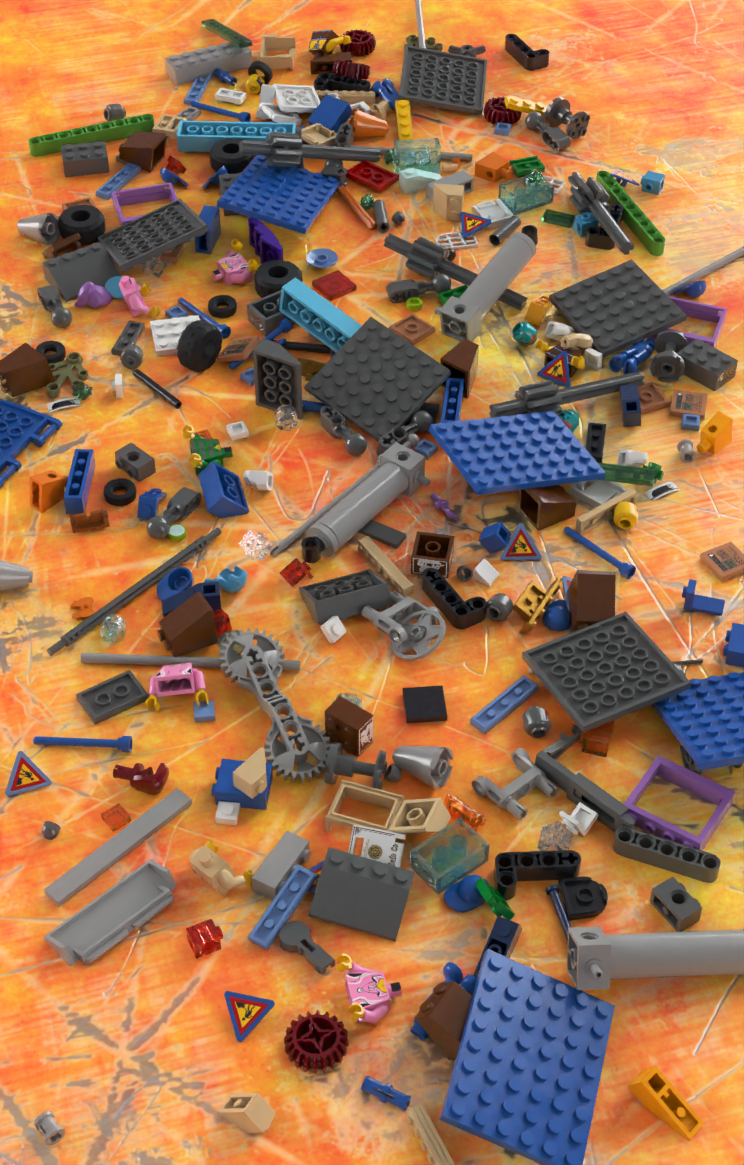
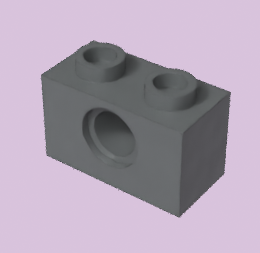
[115,442,156,482]
[650,877,702,932]

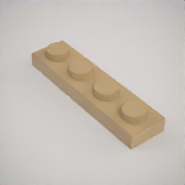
[576,488,637,535]

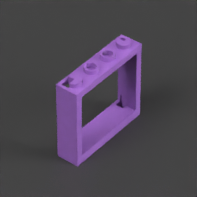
[111,183,178,226]
[648,296,727,347]
[624,755,735,851]

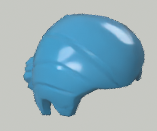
[204,566,248,593]

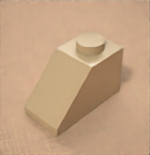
[232,747,267,799]
[217,1093,276,1133]

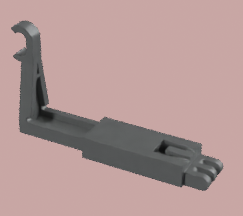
[535,724,635,832]

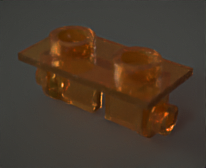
[444,794,486,834]

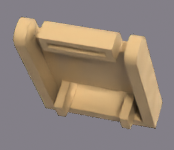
[301,123,337,146]

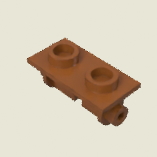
[70,509,110,533]

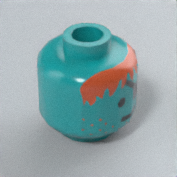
[512,322,537,346]
[558,410,580,433]

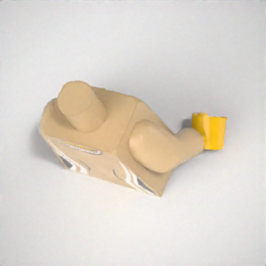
[189,839,254,896]

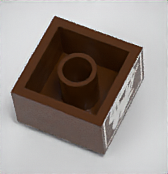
[411,531,454,578]
[325,696,373,757]

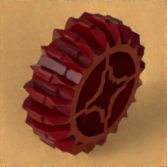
[339,29,376,57]
[333,60,370,80]
[483,96,522,125]
[284,1010,349,1074]

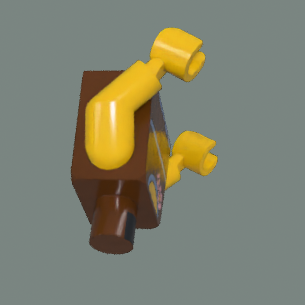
[309,30,351,60]
[535,339,585,378]

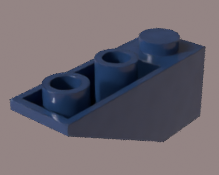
[619,384,641,427]
[162,581,221,617]
[473,916,522,978]

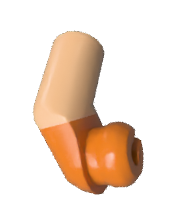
[442,158,461,172]

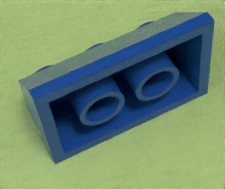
[198,461,250,518]

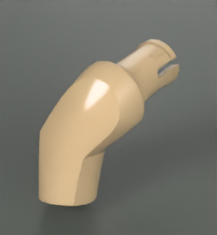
[370,101,390,120]
[561,333,593,354]

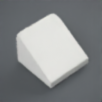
[473,559,500,587]

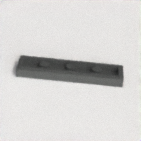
[358,520,406,549]

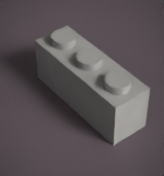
[426,170,474,202]
[252,831,311,900]

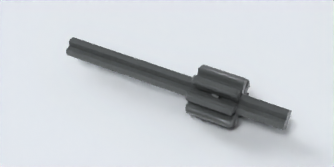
[239,132,381,168]
[568,172,634,255]
[384,233,528,311]
[489,371,644,418]

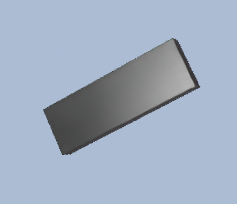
[111,321,145,356]

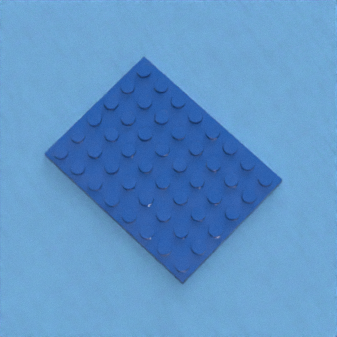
[217,155,341,234]
[429,411,606,495]
[651,672,744,770]
[440,949,615,1165]

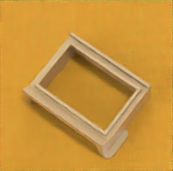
[259,34,296,70]
[325,779,403,832]

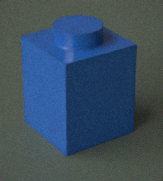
[478,521,512,553]

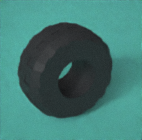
[210,138,254,174]
[58,204,106,246]
[254,260,303,298]
[177,320,222,372]

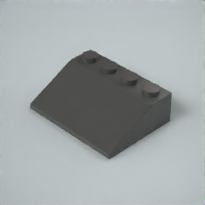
[42,242,121,302]
[253,339,303,420]
[299,569,392,625]
[308,847,415,942]

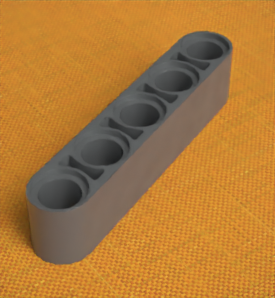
[613,827,721,883]

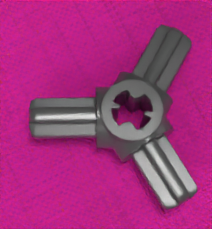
[448,45,486,57]

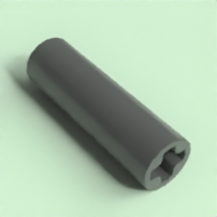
[373,200,390,233]
[489,215,521,246]

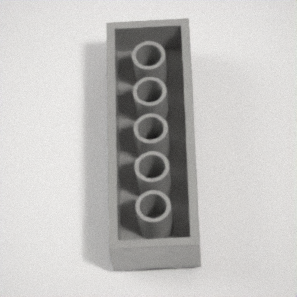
[165,40,252,85]

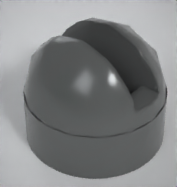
[392,211,405,225]
[457,565,473,581]
[384,764,402,782]
[42,821,61,840]

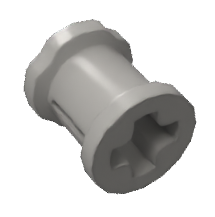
[677,439,696,463]
[34,1111,66,1145]

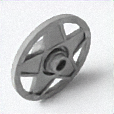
[391,610,446,661]

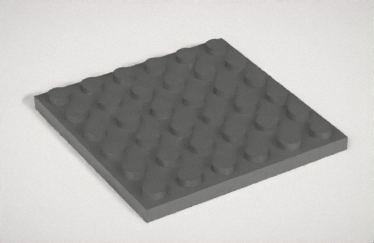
[398,45,487,115]
[97,199,209,271]
[549,259,687,358]
[304,317,451,442]
[522,612,691,733]

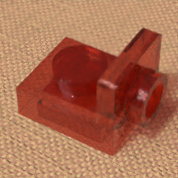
[280,558,313,587]
[213,609,233,638]

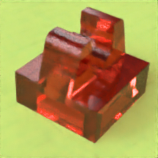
[166,156,187,175]

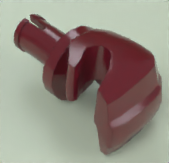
[113,763,169,795]

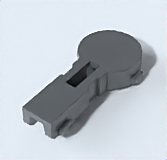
[279,921,335,975]

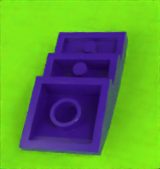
[248,217,283,264]

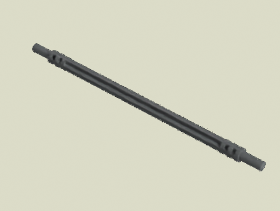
[47,528,222,656]

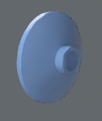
[306,248,338,268]

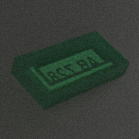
[541,209,575,228]

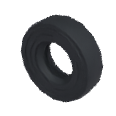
[248,61,273,85]
[208,295,237,318]
[35,341,66,364]
[104,478,137,506]

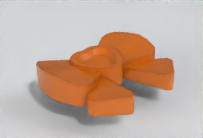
[70,597,95,620]

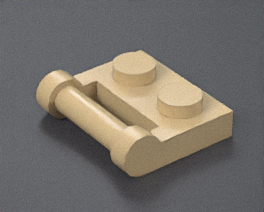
[152,114,187,139]

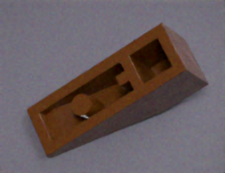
[310,52,352,74]

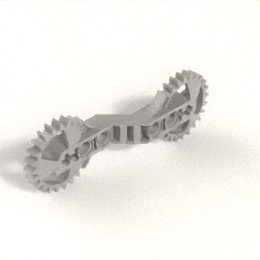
[219,628,331,783]

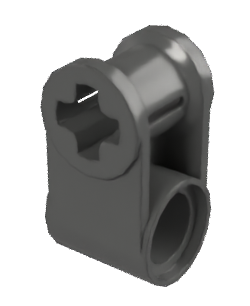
[321,166,348,187]

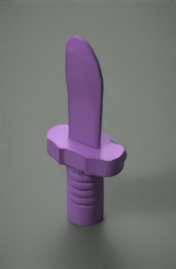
[430,493,457,519]

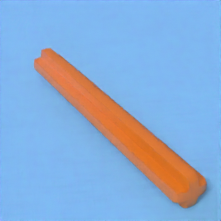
[337,185,376,229]

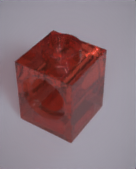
[186,919,223,959]

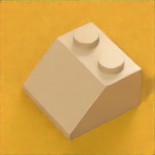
[433,183,464,222]
[388,798,451,834]

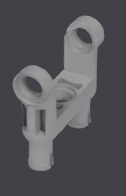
[361,591,441,645]
[472,748,558,821]

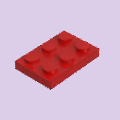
[346,161,399,193]

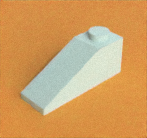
[399,168,442,194]

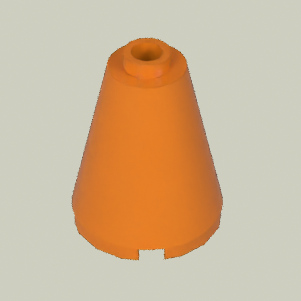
[349,109,389,138]

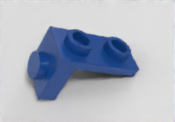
[137,488,167,520]
[682,579,725,616]

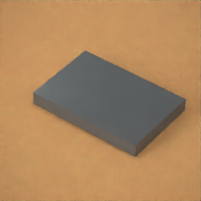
[76,670,149,725]

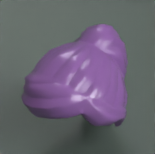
[74,282,112,309]

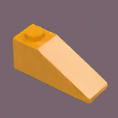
[524,294,553,327]
[627,1066,704,1140]

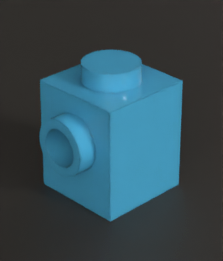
[640,171,665,195]
[573,212,598,237]

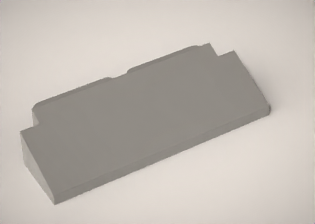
[44,859,177,966]

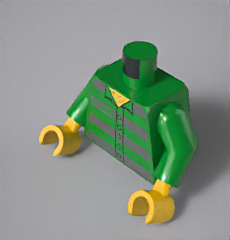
[183,425,233,475]

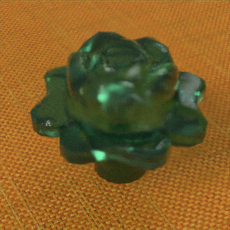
[383,148,399,165]
[527,169,544,186]
[360,194,374,212]
[72,382,92,400]

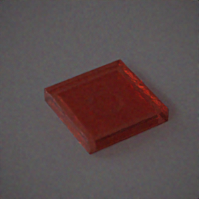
[312,270,357,301]

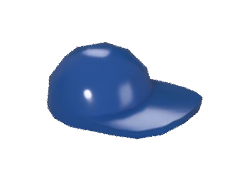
[202,166,228,189]
[160,167,189,187]
[673,280,706,298]
[157,567,194,601]
[543,600,571,631]
[444,874,488,913]

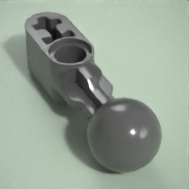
[525,112,571,152]
[325,123,354,168]
[386,274,452,303]
[37,285,72,328]
[320,405,367,456]
[376,411,433,456]
[146,487,202,540]

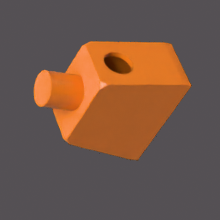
[474,152,512,182]
[30,470,68,513]

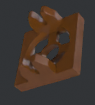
[42,233,81,259]

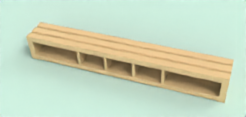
[316,90,375,104]
[358,536,414,597]
[406,1103,455,1165]

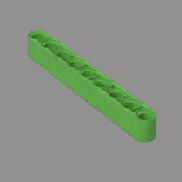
[28,114,154,157]
[596,171,665,256]

